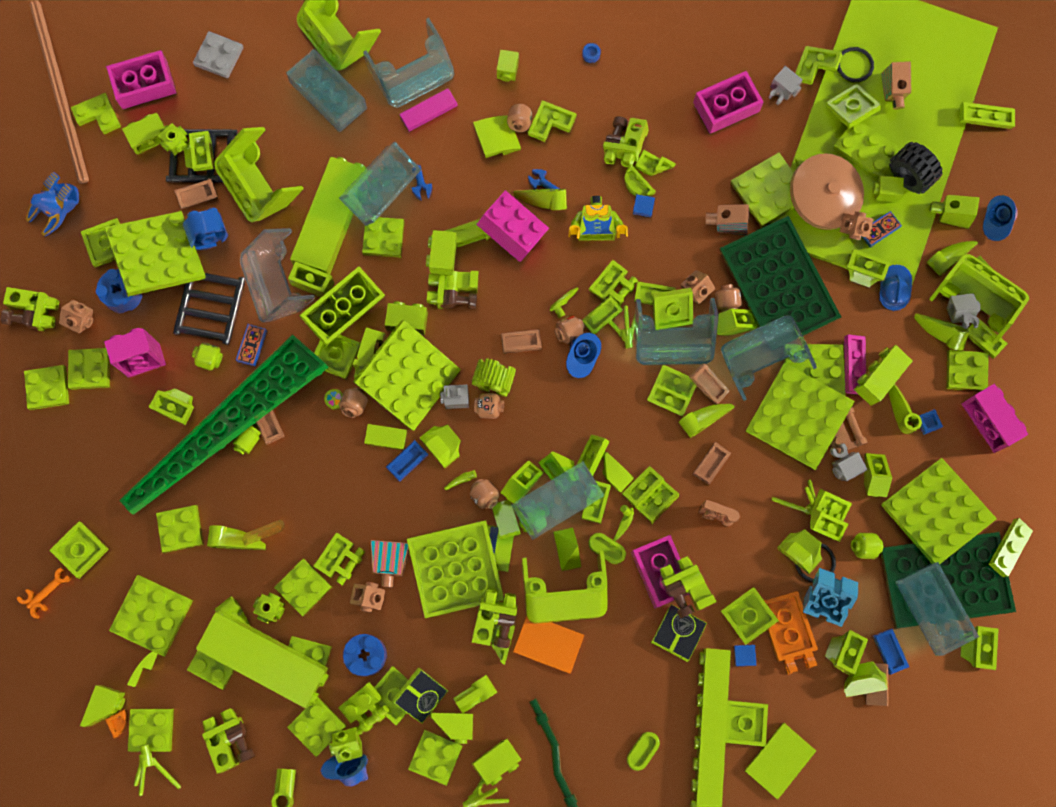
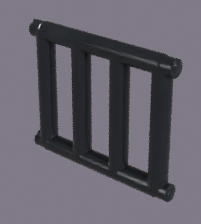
[166,129,238,183]
[173,273,245,345]

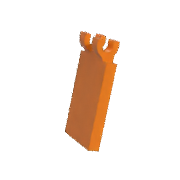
[765,591,818,675]

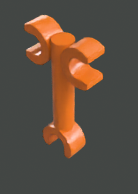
[17,568,72,619]

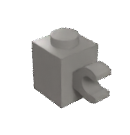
[769,66,803,105]
[947,293,980,329]
[440,385,469,409]
[830,443,867,481]

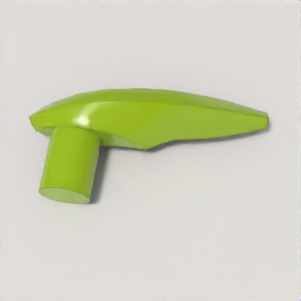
[550,287,578,318]
[613,505,634,541]

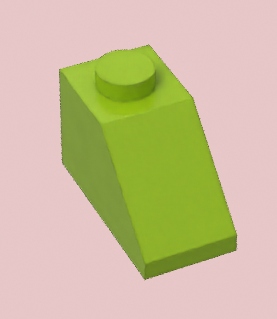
[713,309,758,336]
[864,453,892,497]
[500,460,544,505]
[80,685,125,727]
[430,713,473,744]

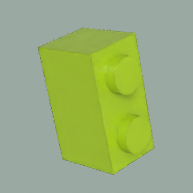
[122,113,164,155]
[426,230,457,275]
[288,262,335,297]
[385,301,428,335]
[471,739,521,786]

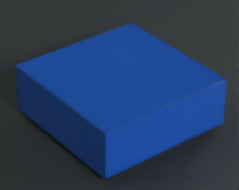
[633,194,655,218]
[919,409,943,435]
[734,645,756,666]

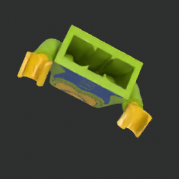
[568,196,628,241]

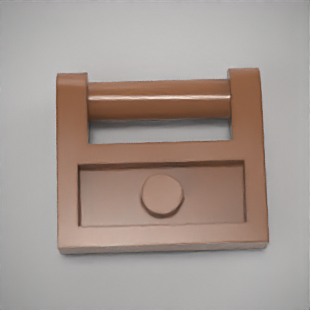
[830,407,868,454]
[699,500,740,527]

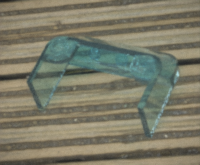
[363,18,454,107]
[635,298,719,365]
[721,316,817,401]

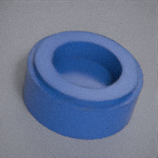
[582,43,601,63]

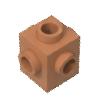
[840,211,873,240]
[680,270,715,304]
[59,300,93,333]
[350,582,385,613]

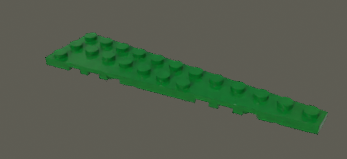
[119,334,329,515]

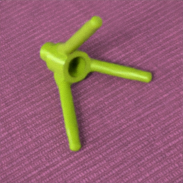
[609,305,640,348]
[772,480,816,515]
[134,744,181,796]
[463,779,509,807]

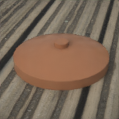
[790,154,864,230]

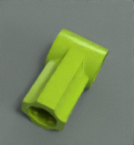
[453,675,497,713]
[272,768,296,807]

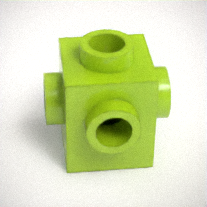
[158,123,188,155]
[253,592,285,624]
[329,727,362,763]

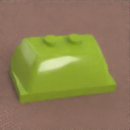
[300,266,385,346]

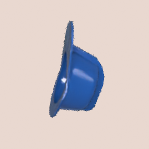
[983,195,1018,241]
[880,264,912,311]
[566,333,601,378]
[321,754,368,786]

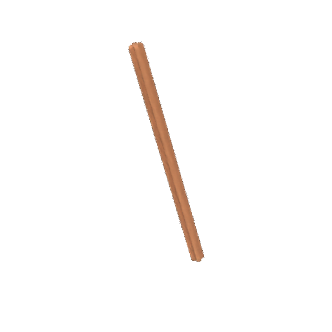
[29,0,89,184]

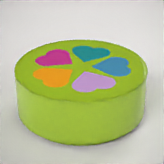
[324,389,343,410]

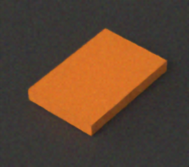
[513,616,584,674]

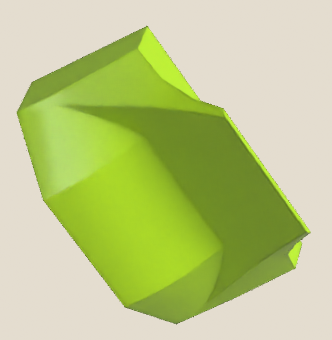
[184,131,214,171]
[846,249,891,287]
[149,388,194,425]
[420,425,461,469]
[777,529,822,574]
[961,626,998,670]
[825,630,868,677]
[844,661,888,697]

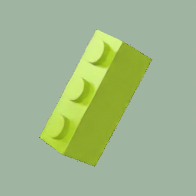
[854,345,913,406]

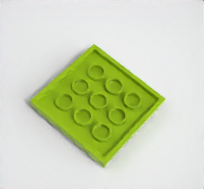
[105,211,205,297]
[353,320,461,431]
[745,363,855,470]
[881,458,997,568]
[407,520,504,618]

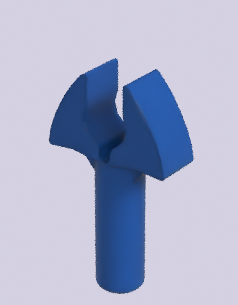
[412,165,432,200]
[528,169,560,190]

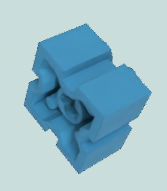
[803,568,858,627]

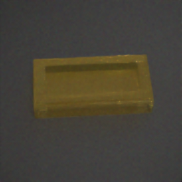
[242,519,285,546]

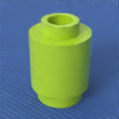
[232,426,261,455]

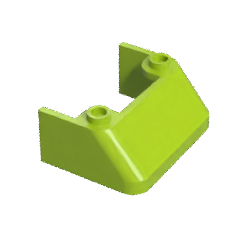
[297,0,381,71]
[215,127,303,222]
[929,254,1029,345]
[522,551,608,624]

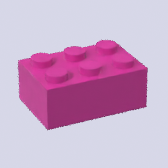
[106,50,176,109]
[693,71,764,134]
[476,190,549,262]
[104,328,166,377]
[961,384,1028,453]
[631,535,689,608]

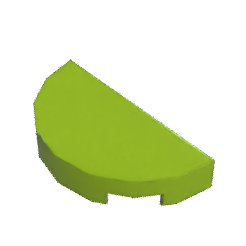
[624,165,656,197]

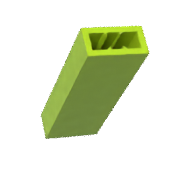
[290,157,368,275]
[196,610,329,708]

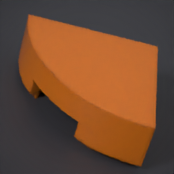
[105,709,128,738]

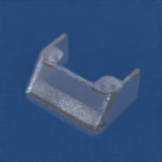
[240,228,315,322]

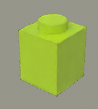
[497,50,519,82]
[872,176,904,203]

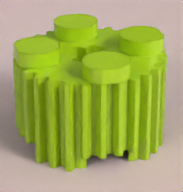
[472,358,516,397]

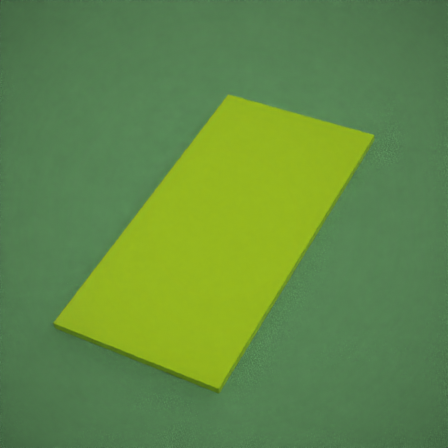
[770,0,998,284]

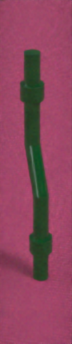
[530,698,578,807]

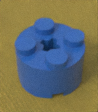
[183,208,228,250]
[96,269,142,313]
[343,634,387,676]

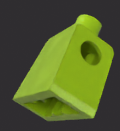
[930,195,979,229]

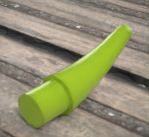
[444,470,477,490]

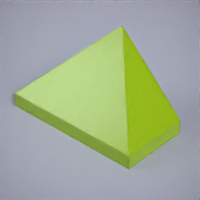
[538,452,576,494]
[553,528,581,571]

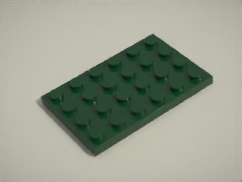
[719,216,841,352]
[881,532,1016,629]

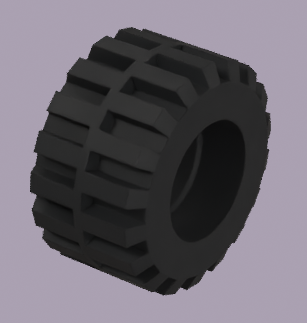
[889,142,943,194]

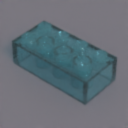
[286,49,367,132]
[339,142,421,226]
[511,462,604,540]
[895,562,979,656]

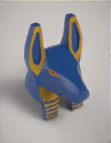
[26,172,79,236]

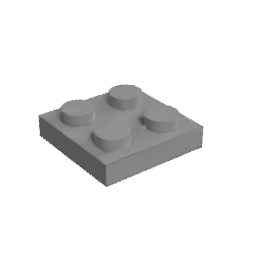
[193,31,244,79]

